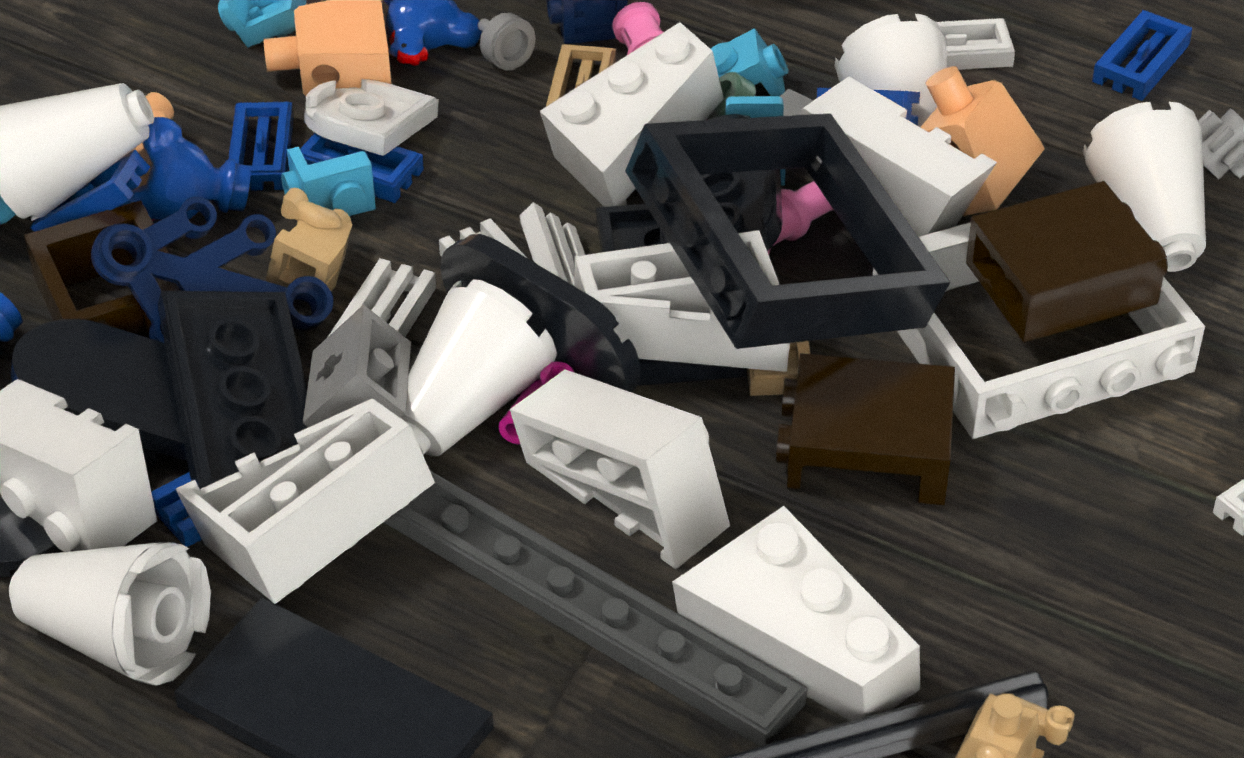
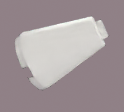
[834,14,948,127]
[0,83,154,221]
[1083,102,1206,272]
[401,279,557,457]
[9,542,211,685]

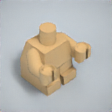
[266,187,352,292]
[955,693,1075,758]

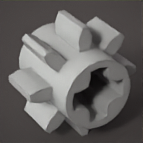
[1198,108,1244,180]

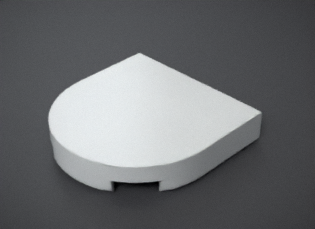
[304,79,439,156]

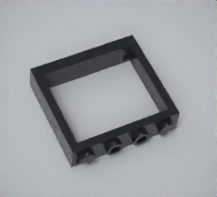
[625,113,950,349]

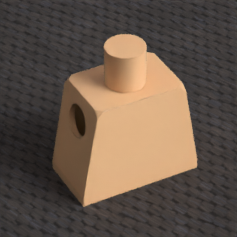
[263,0,391,96]
[921,66,1045,216]

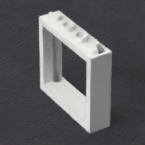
[873,222,1205,439]

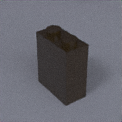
[966,181,1168,342]

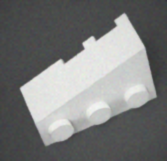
[540,22,724,207]
[800,76,997,237]
[574,230,790,372]
[510,369,730,569]
[0,379,157,552]
[176,398,435,604]
[672,506,920,721]

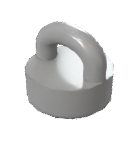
[478,13,536,70]

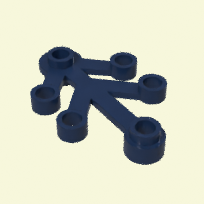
[91,197,333,343]

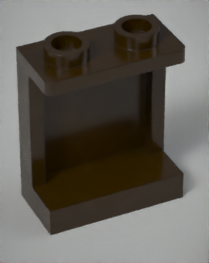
[776,353,955,505]

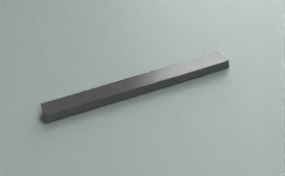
[384,471,807,747]

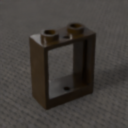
[24,200,181,338]

